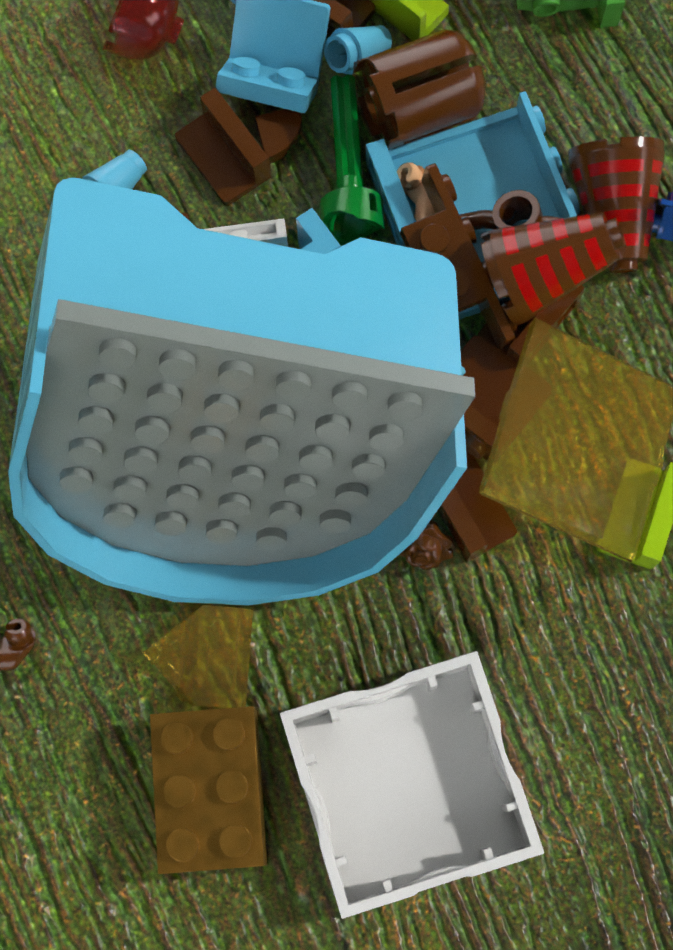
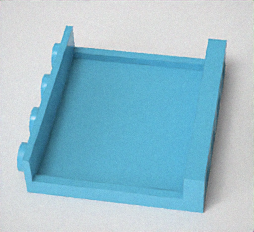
[366,91,580,319]

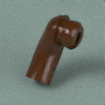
[0,618,36,671]

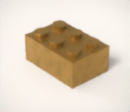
[150,706,267,874]

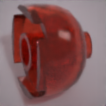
[102,0,184,61]

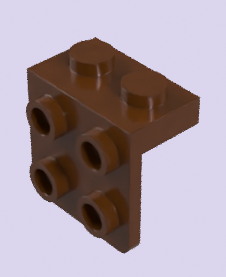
[461,335,549,465]

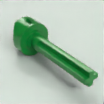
[319,74,385,246]

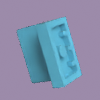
[216,0,331,114]

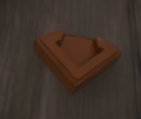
[255,109,302,164]

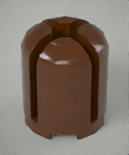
[353,29,486,151]

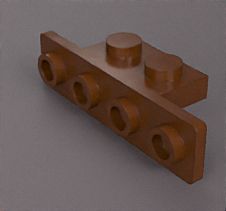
[400,163,517,350]

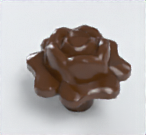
[399,520,454,570]

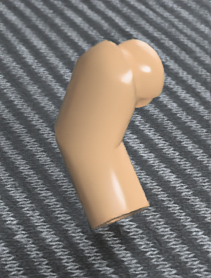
[397,162,436,221]

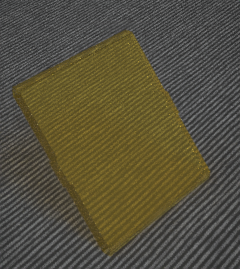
[479,317,673,562]

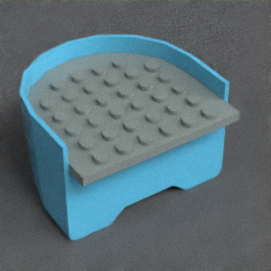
[8,178,475,606]

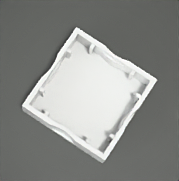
[280,651,544,919]

